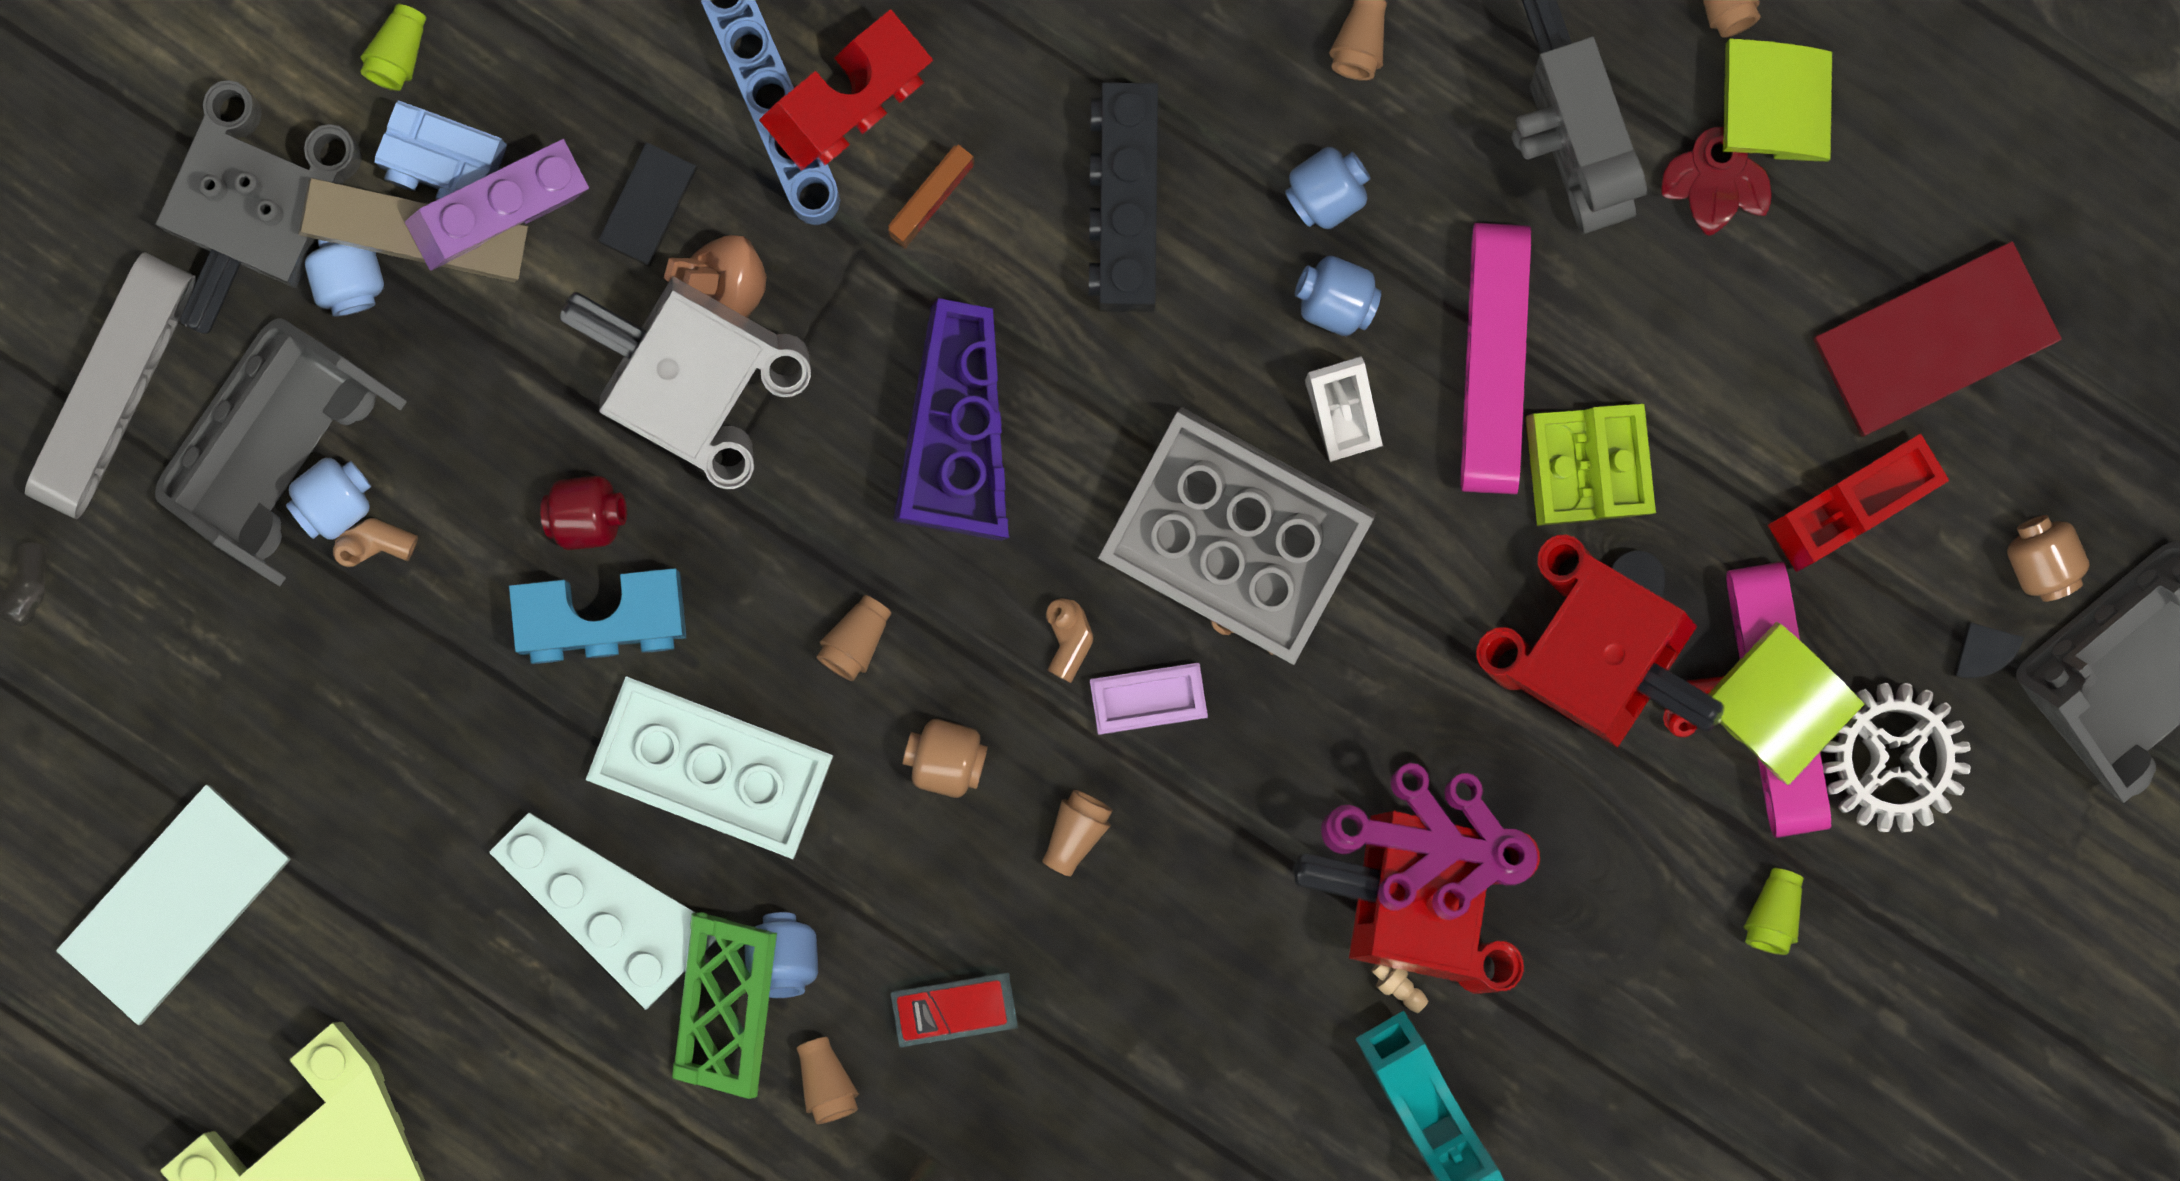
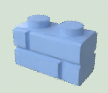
[374,100,507,200]

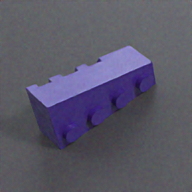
[893,298,1009,541]

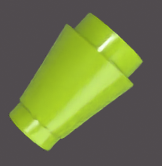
[361,4,426,91]
[1744,868,1804,955]

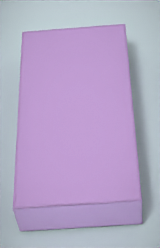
[1090,663,1208,735]

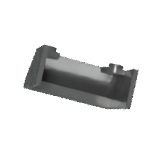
[155,318,407,586]

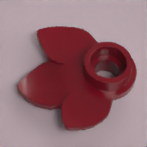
[1661,127,1771,236]

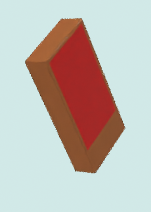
[888,144,975,249]

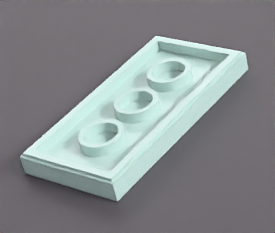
[586,676,833,859]
[56,785,291,1025]

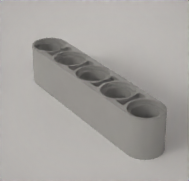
[25,252,196,519]

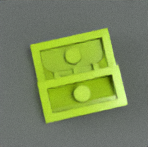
[1723,39,1832,161]
[1526,404,1656,526]
[1709,621,1864,785]

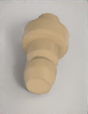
[1372,964,1428,1013]

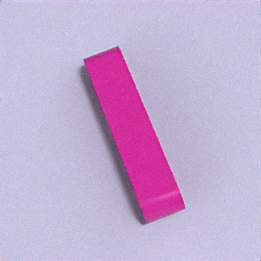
[1461,223,1531,494]
[1726,561,1831,838]

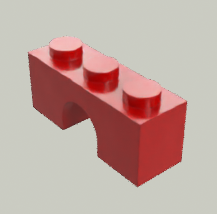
[759,9,933,171]

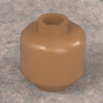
[2007,515,2090,602]
[903,719,988,798]

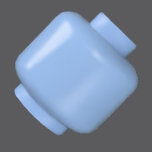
[305,240,384,316]
[286,458,371,540]

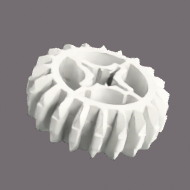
[1821,683,1971,832]

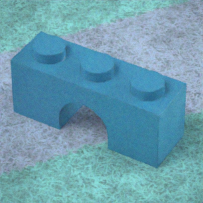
[509,569,686,664]

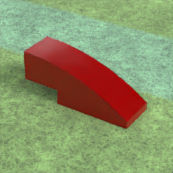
[1768,434,1950,572]

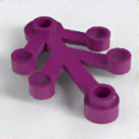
[1321,764,1537,920]

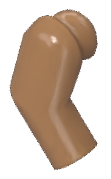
[333,518,418,567]
[1046,598,1093,683]

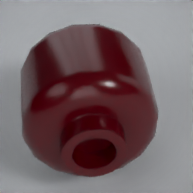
[541,475,627,550]

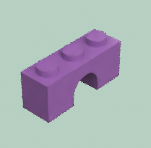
[405,139,589,271]

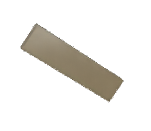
[298,178,528,283]

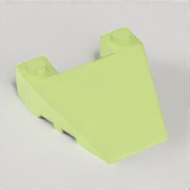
[160,1022,425,1181]

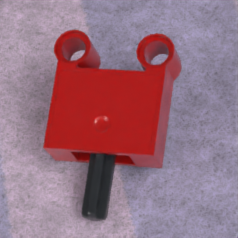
[1477,534,1725,748]
[1292,811,1540,994]

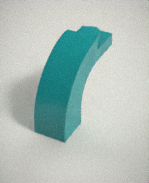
[1355,1011,1504,1181]

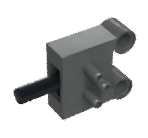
[1511,0,1647,234]
[156,80,362,334]

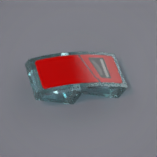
[890,973,1018,1047]

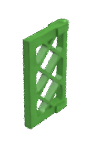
[672,912,777,1099]

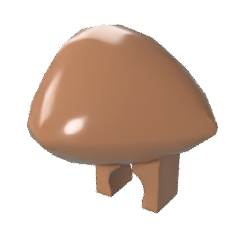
[664,235,767,318]

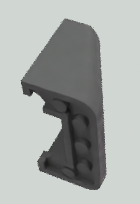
[2016,541,2180,803]

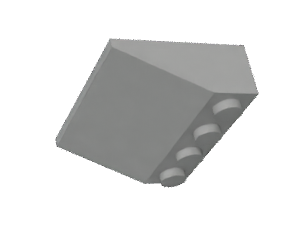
[1098,408,1376,665]

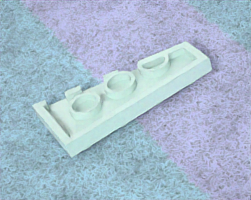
[489,813,716,1010]

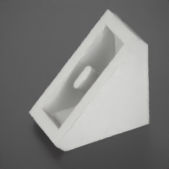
[1305,357,1383,462]

